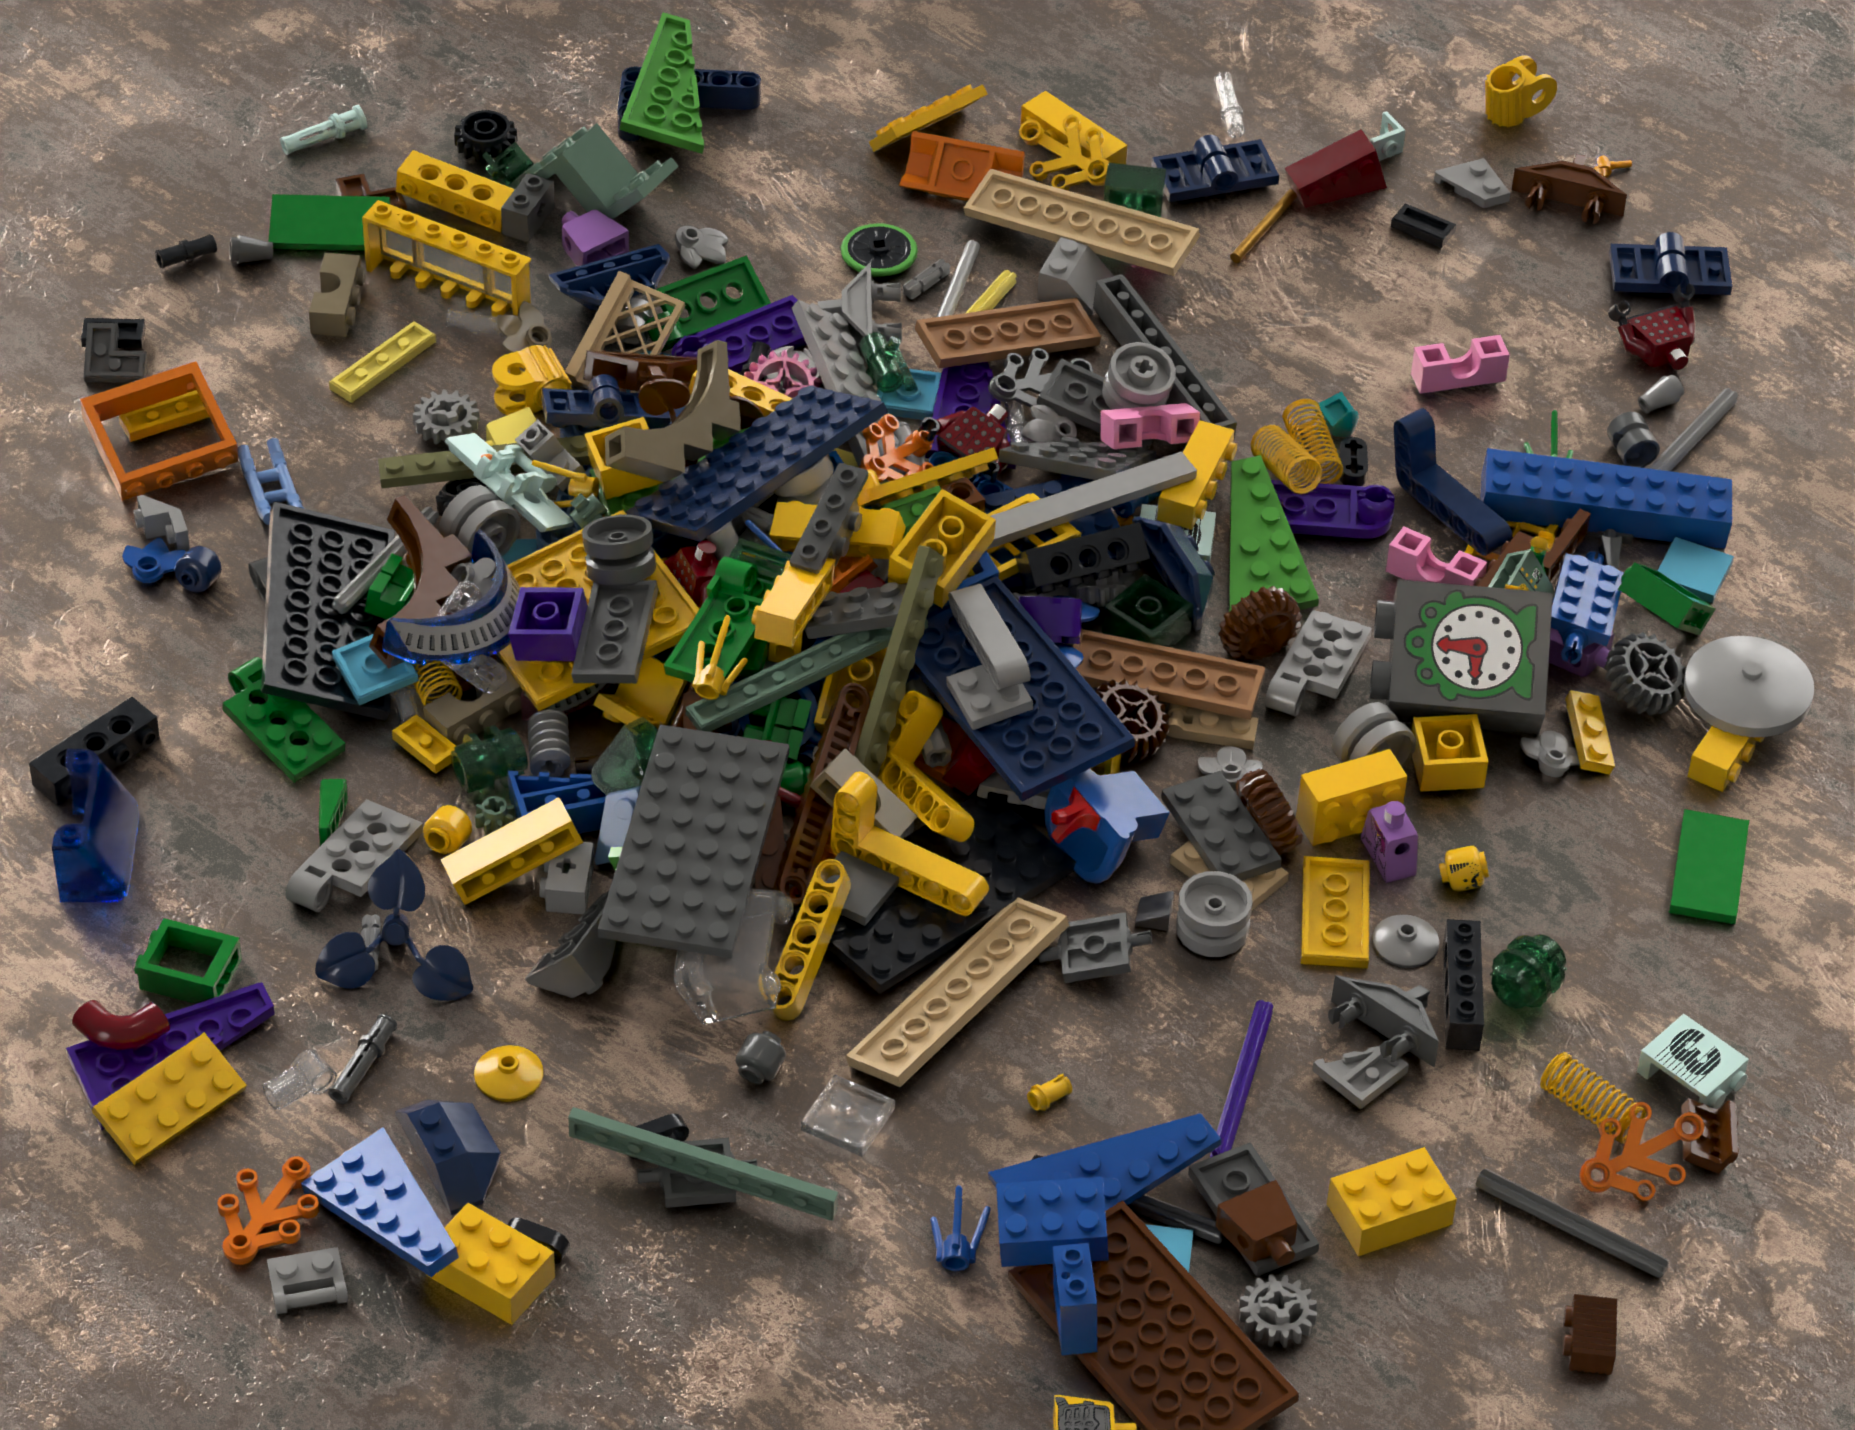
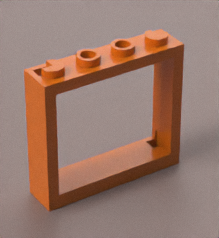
[80,361,238,501]

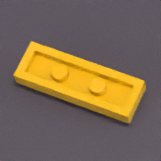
[119,390,209,442]
[1565,690,1615,775]

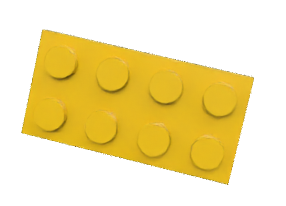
[869,84,988,152]
[92,1032,247,1165]

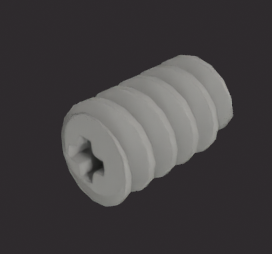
[528,709,571,778]

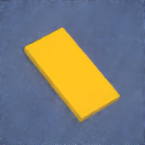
[1301,856,1370,969]

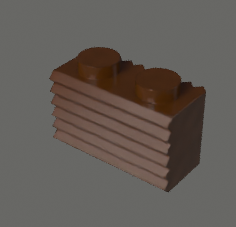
[1562,1294,1618,1375]

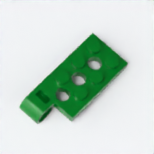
[645,255,771,352]
[664,556,763,682]
[222,656,346,783]

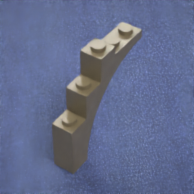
[605,340,741,482]

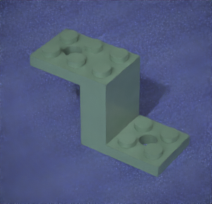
[525,123,679,219]

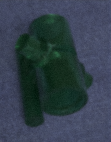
[859,332,916,393]

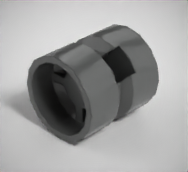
[1607,412,1660,468]

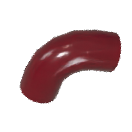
[72,1000,170,1050]

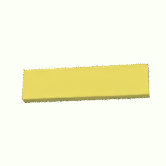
[329,321,436,403]

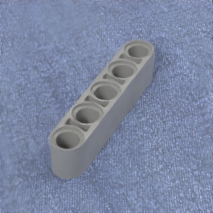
[948,584,1030,690]

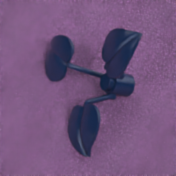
[315,849,474,1001]

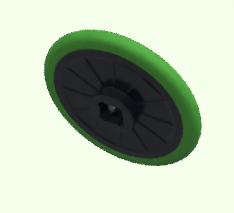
[841,223,918,277]

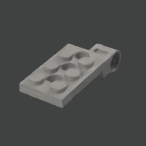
[1265,610,1372,716]
[286,799,423,912]

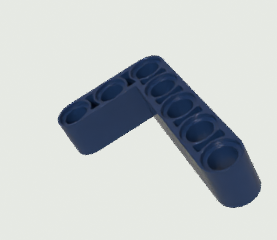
[617,66,761,141]
[1393,408,1513,556]

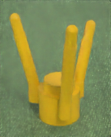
[532,460,599,508]
[692,615,748,700]

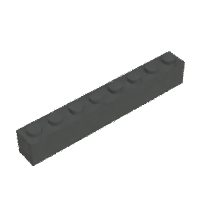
[1093,274,1237,443]

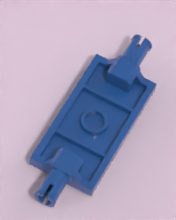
[1551,552,1624,664]

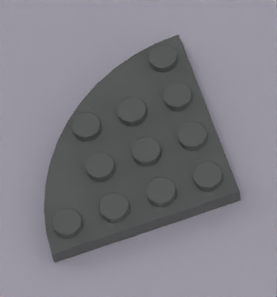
[998,437,1156,480]

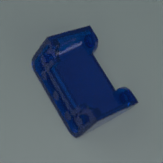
[52,749,140,903]

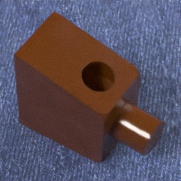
[1215,1180,1297,1266]

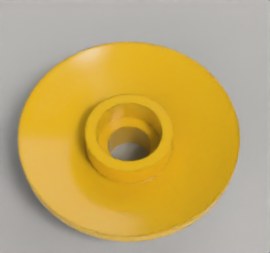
[474,1045,543,1102]

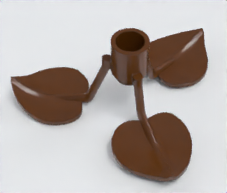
[638,379,764,467]

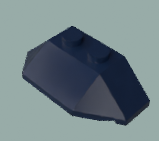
[549,244,670,310]
[1132,517,1215,632]
[395,1099,501,1215]

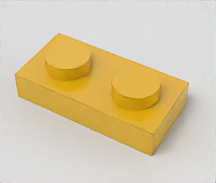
[392,714,460,774]

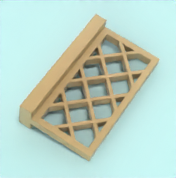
[565,271,686,393]

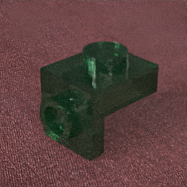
[482,142,534,186]

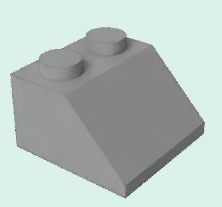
[1037,237,1114,315]

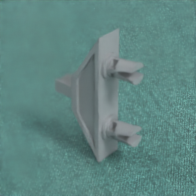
[817,262,902,363]

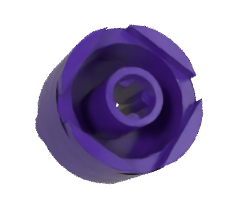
[1019,596,1082,644]

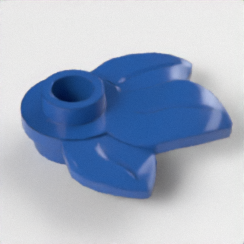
[122,537,186,583]

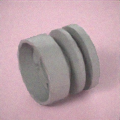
[773,454,834,505]

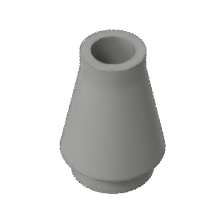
[1638,375,1684,413]

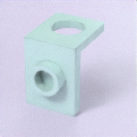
[1370,111,1406,161]

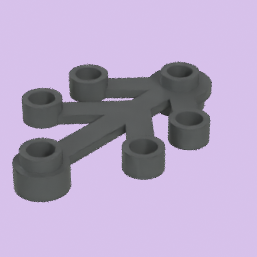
[988,348,1093,408]

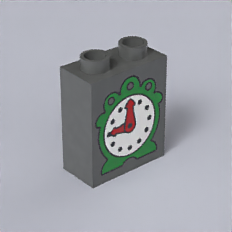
[1370,579,1553,735]

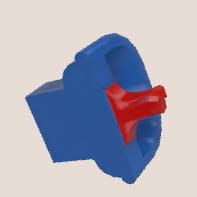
[1045,769,1170,884]

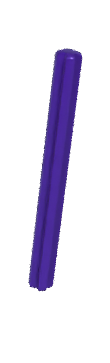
[1210,1000,1274,1157]

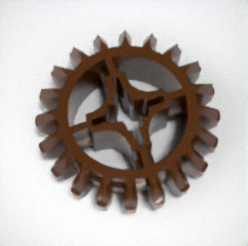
[1218,586,1303,663]
[1095,678,1170,763]
[1236,768,1303,855]

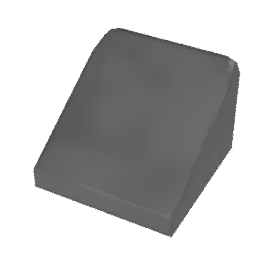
[1135,891,1174,931]

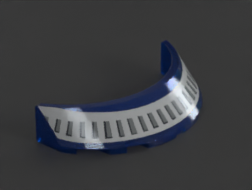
[382,529,520,665]

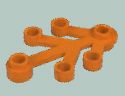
[859,414,934,482]
[1579,1102,1704,1202]
[217,1156,319,1265]

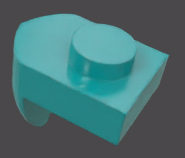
[1315,391,1359,437]

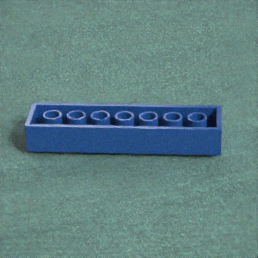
[1480,448,1732,549]

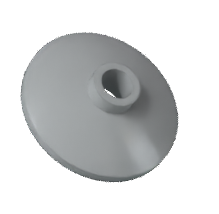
[1372,915,1439,968]

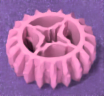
[744,350,822,398]

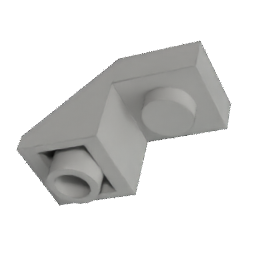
[515,419,586,492]
[133,495,190,552]

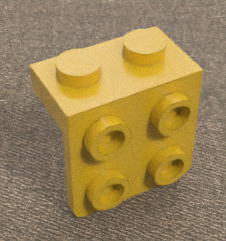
[593,656,687,738]

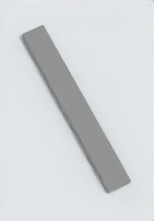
[986,451,1197,550]

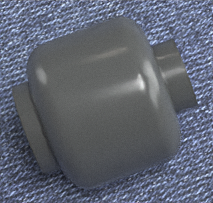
[735,1031,786,1084]

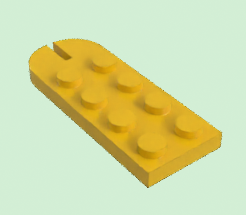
[857,447,998,508]

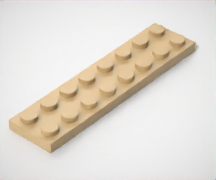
[964,169,1200,276]
[846,897,1069,1087]

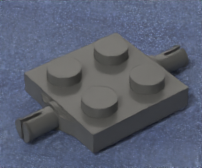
[1038,913,1153,983]
[637,1137,757,1208]

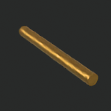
[1230,189,1297,263]

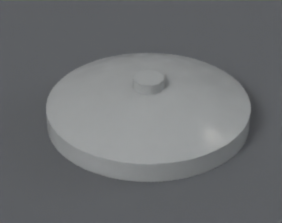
[1684,636,1814,737]

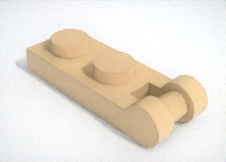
[1167,703,1259,750]

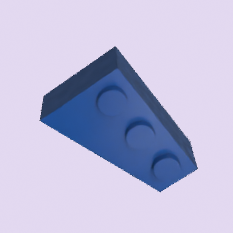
[508,771,617,834]

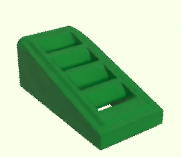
[319,779,348,846]

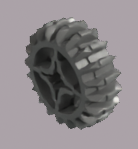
[1604,632,1687,716]

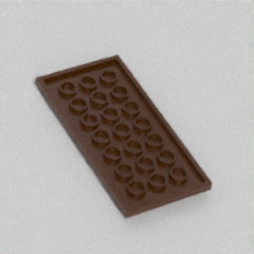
[1008,1200,1299,1430]

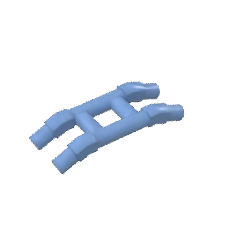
[237,438,305,525]

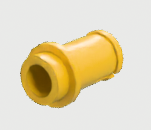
[1027,1074,1073,1111]

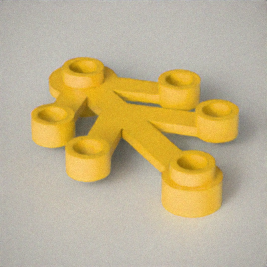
[1019,115,1114,191]

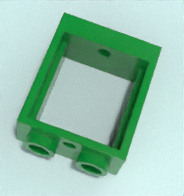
[1618,562,1716,636]
[134,918,242,1004]

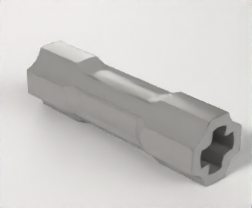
[905,679,952,768]

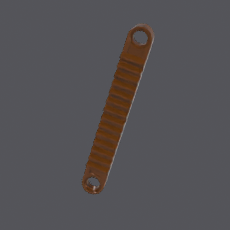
[773,683,870,910]

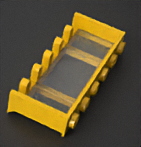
[362,200,531,318]

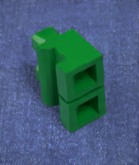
[364,553,414,619]
[742,697,812,764]

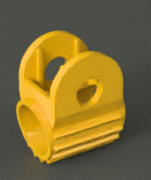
[1485,55,1557,127]
[492,345,572,415]

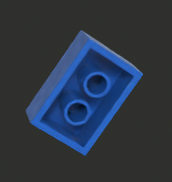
[996,1177,1109,1267]

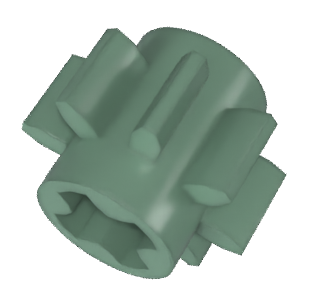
[569,493,608,529]
[475,796,515,836]

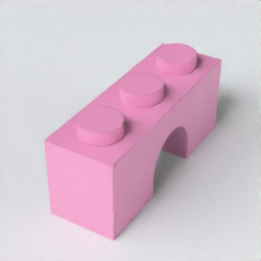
[1411,335,1510,394]
[1101,403,1200,449]
[1386,526,1487,586]

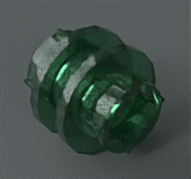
[451,725,528,796]
[1490,934,1567,1009]

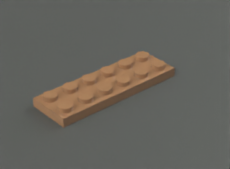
[915,298,1102,368]
[1072,629,1265,720]

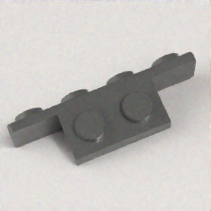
[789,463,869,574]

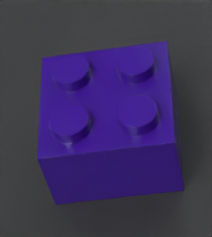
[508,587,588,661]

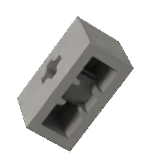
[539,842,594,914]

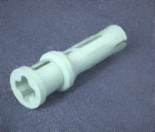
[280,105,367,155]

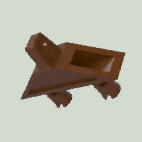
[1511,154,1627,224]
[583,350,697,391]

